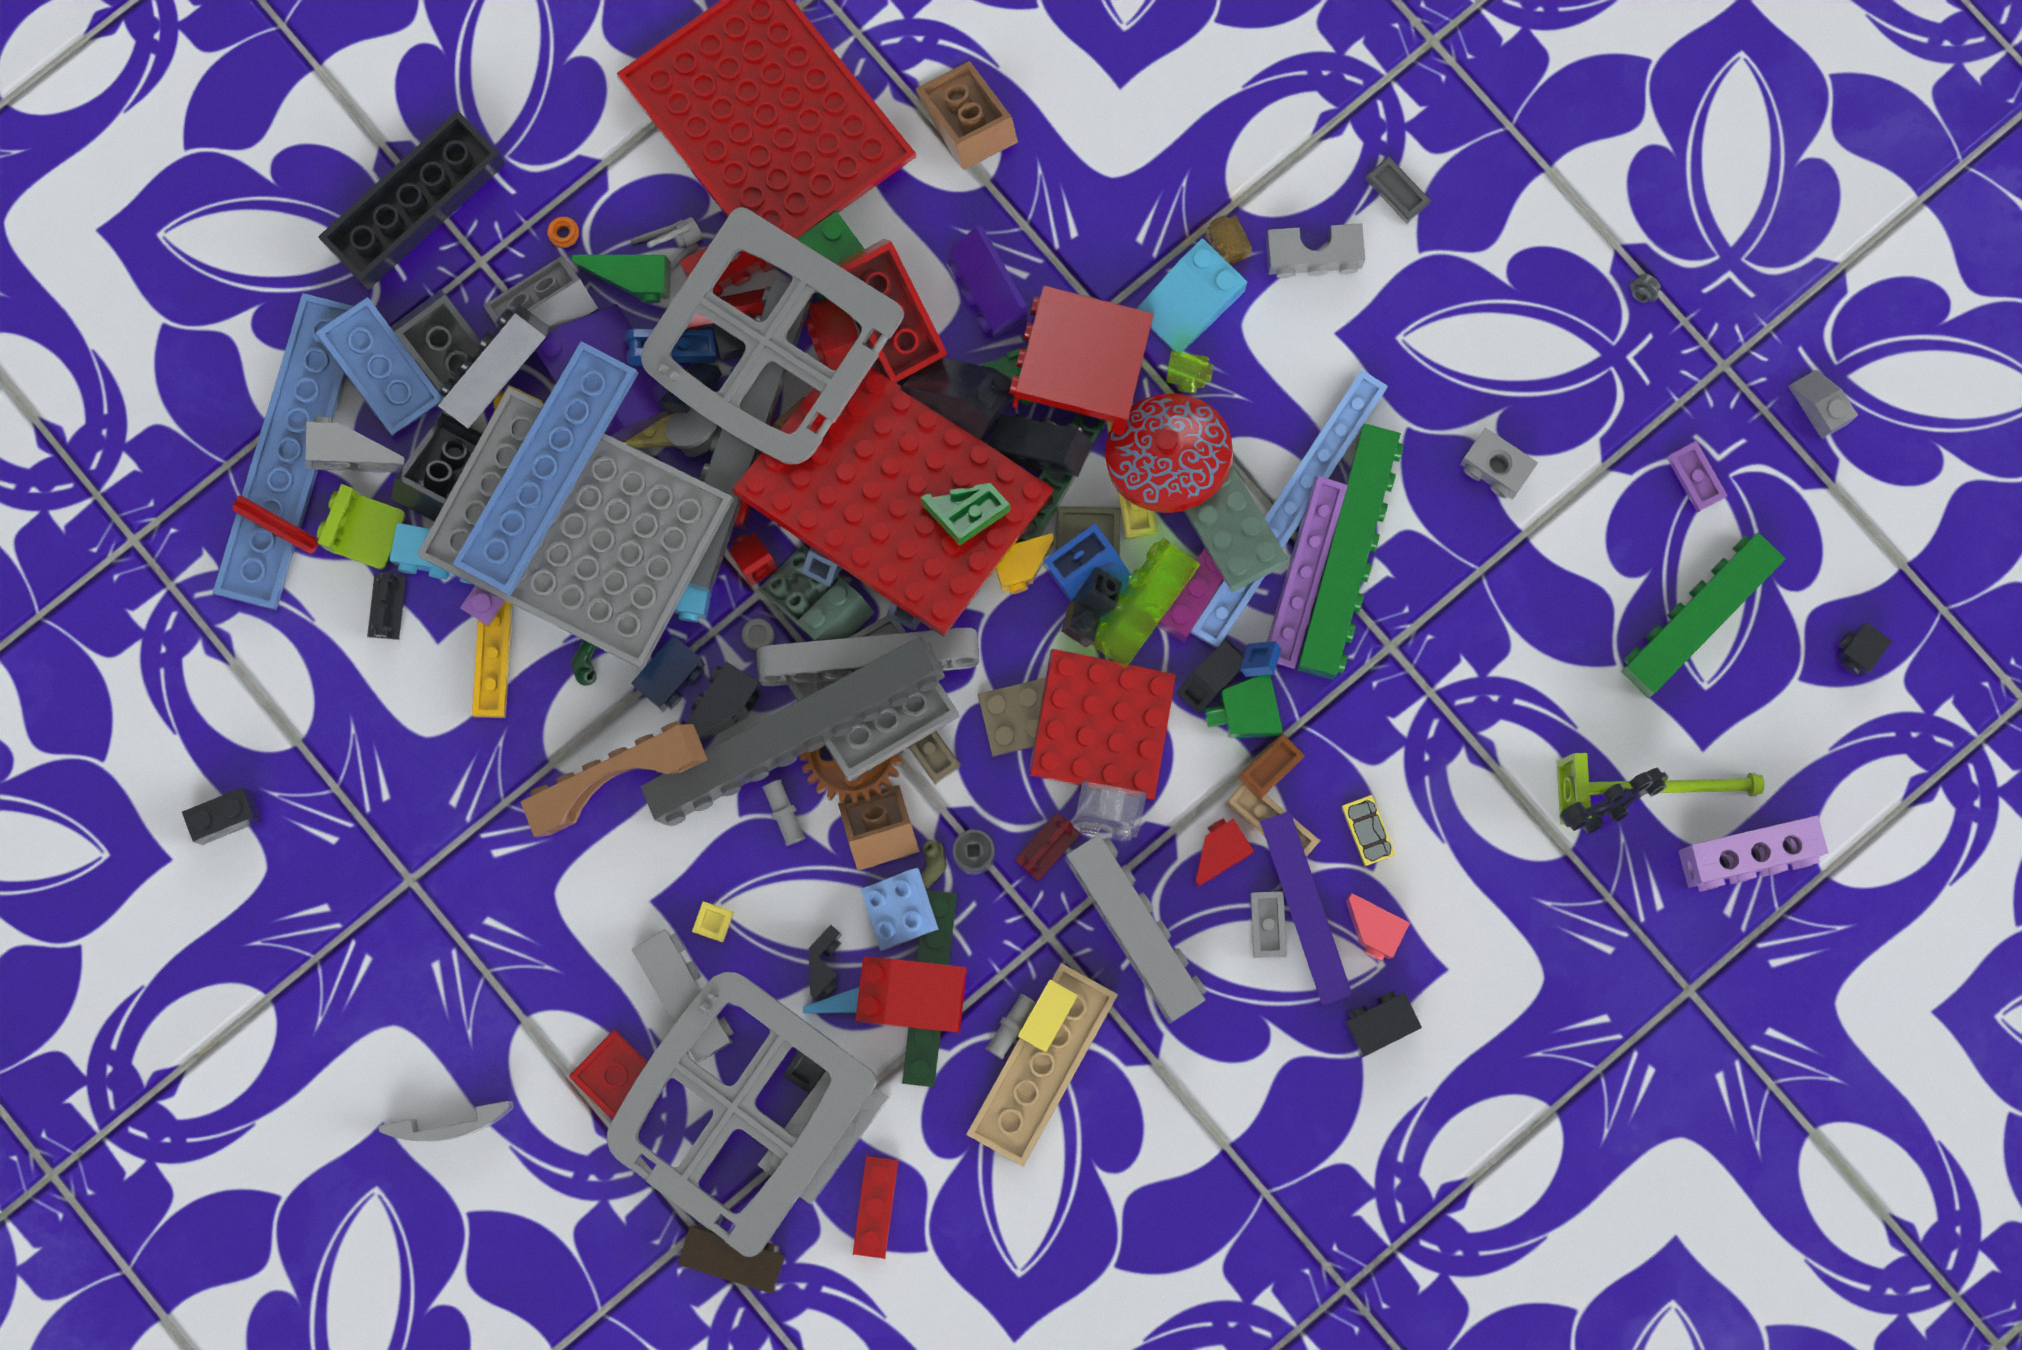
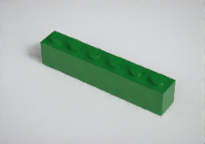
[1621,533,1786,698]

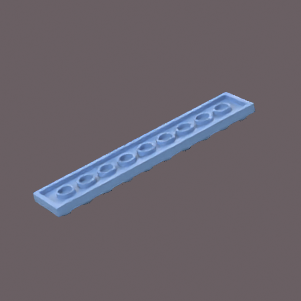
[213,293,354,611]

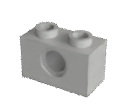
[1460,427,1538,500]

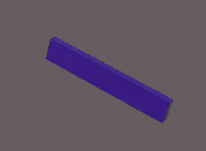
[1260,811,1353,1006]

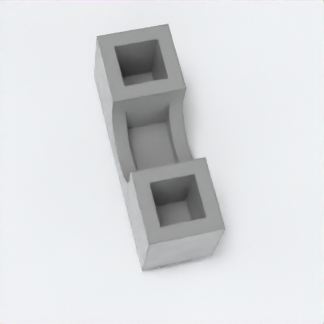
[1266,223,1365,278]

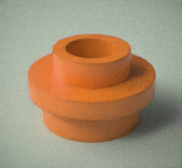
[547,217,579,248]

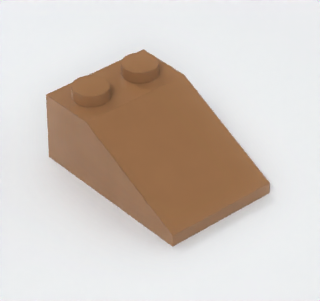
[915,61,1018,170]

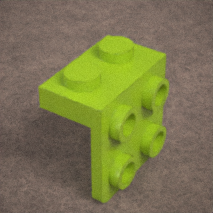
[317,484,406,570]

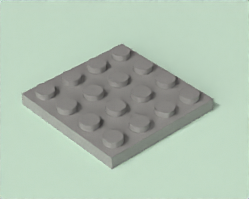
[787,616,959,782]

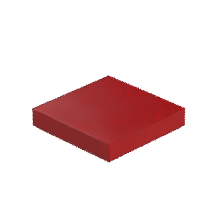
[568,1029,648,1120]

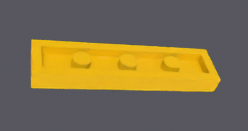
[472,601,513,718]

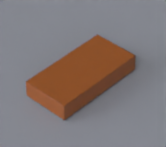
[1237,733,1305,800]

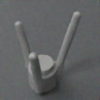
[631,217,703,271]

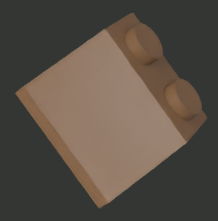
[838,785,920,871]

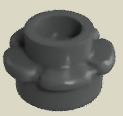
[1630,274,1661,303]

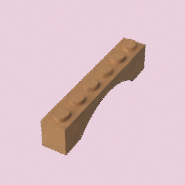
[520,721,707,837]

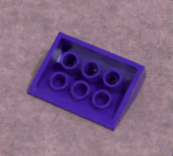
[535,304,672,443]

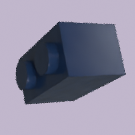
[631,635,705,712]

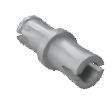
[762,779,806,846]
[985,994,1036,1059]

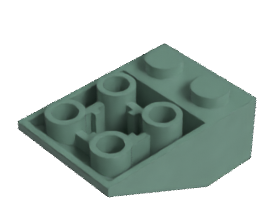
[758,545,875,641]

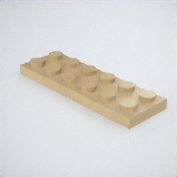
[966,963,1118,1167]

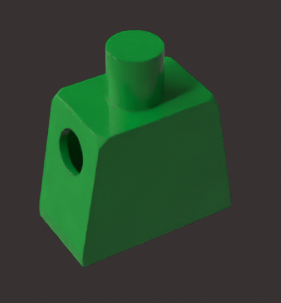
[1204,675,1283,738]

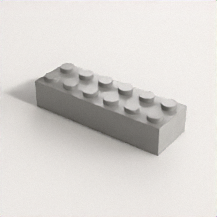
[1065,834,1207,1024]

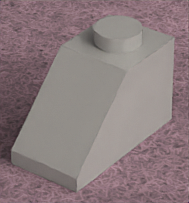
[1788,370,1858,439]

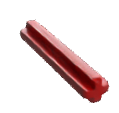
[232,496,319,554]

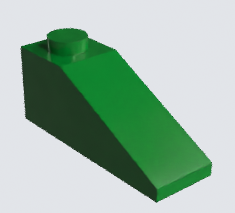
[571,255,671,304]

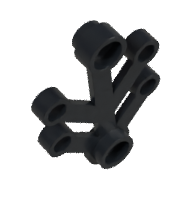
[1559,767,1669,834]

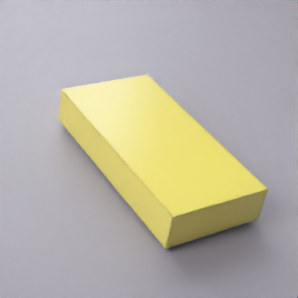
[1018,980,1078,1053]

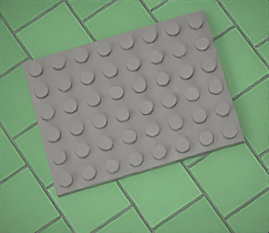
[417,386,734,670]

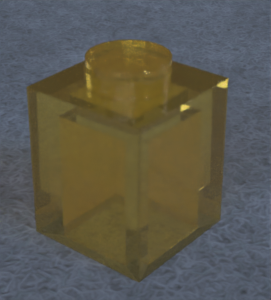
[1206,215,1252,265]

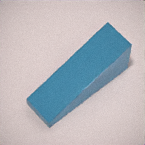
[803,987,859,1014]

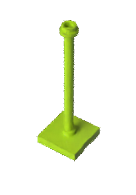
[1556,753,1764,825]

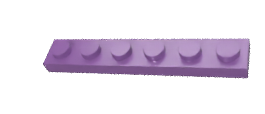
[1267,476,1348,669]

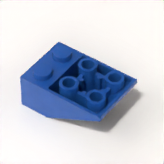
[1043,523,1151,641]

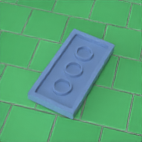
[316,297,441,437]

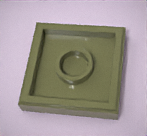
[1056,507,1120,557]

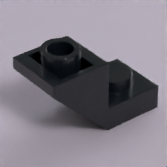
[1061,567,1122,647]
[1176,639,1244,714]
[809,925,842,1000]

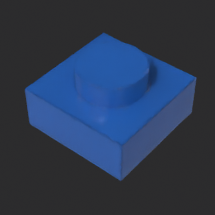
[1240,641,1281,677]

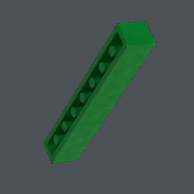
[1297,423,1404,680]

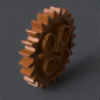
[799,745,904,806]

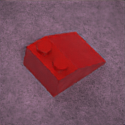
[855,956,967,1033]

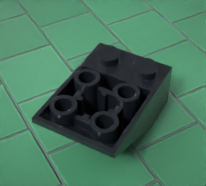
[680,661,764,744]

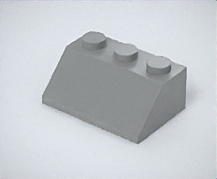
[483,255,597,351]

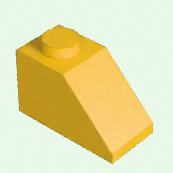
[995,533,1054,595]

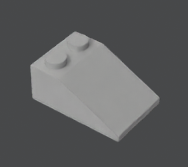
[305,417,404,473]

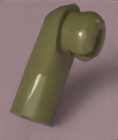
[920,840,947,890]

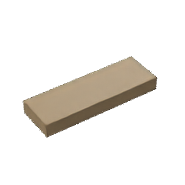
[1225,783,1320,857]

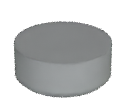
[742,619,774,652]

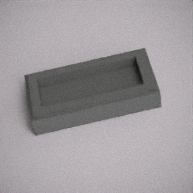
[1365,156,1431,224]

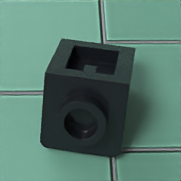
[783,1050,825,1093]

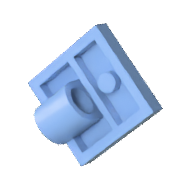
[860,868,939,950]

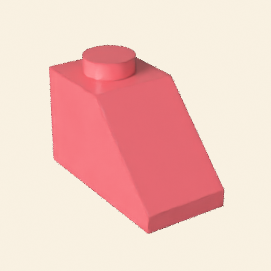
[1346,893,1410,961]

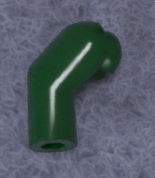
[570,640,597,686]

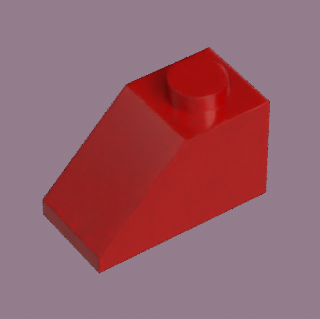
[728,533,777,587]
[1194,818,1254,888]

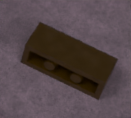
[678,1222,786,1294]

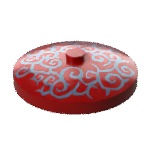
[1105,394,1233,513]

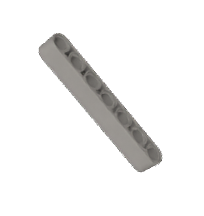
[756,628,980,686]

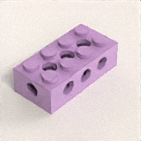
[1679,815,1828,892]

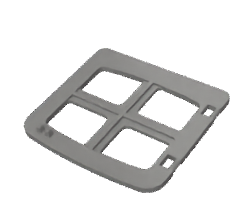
[641,207,904,464]
[607,972,877,1257]

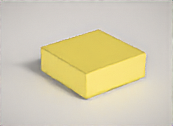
[692,901,734,943]

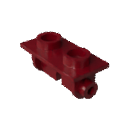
[1014,813,1081,881]

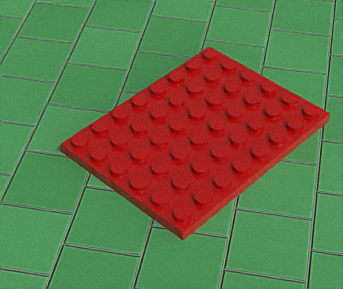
[616,0,916,265]
[733,367,1054,637]

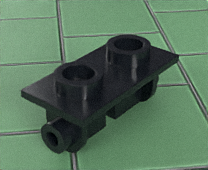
[367,572,407,640]

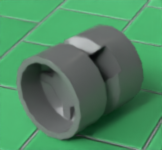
[953,829,995,875]

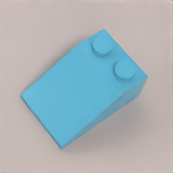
[1137,238,1247,356]

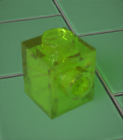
[1166,351,1214,393]

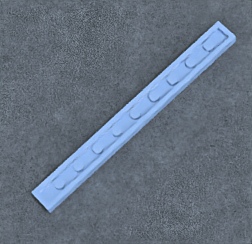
[1191,370,1388,649]

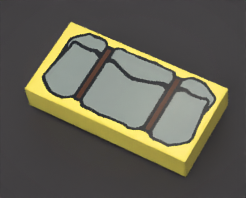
[1341,795,1396,867]

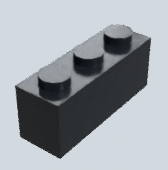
[988,414,1092,477]

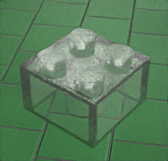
[1074,781,1147,841]

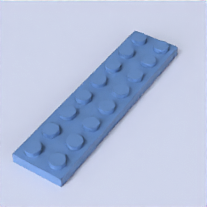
[453,341,638,596]

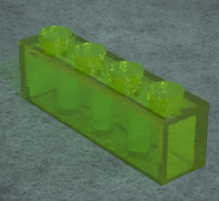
[1092,537,1201,669]

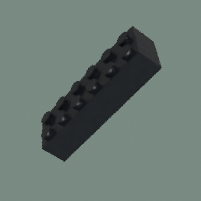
[318,110,506,291]

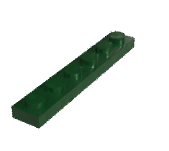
[902,890,957,1088]

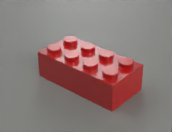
[836,239,948,383]

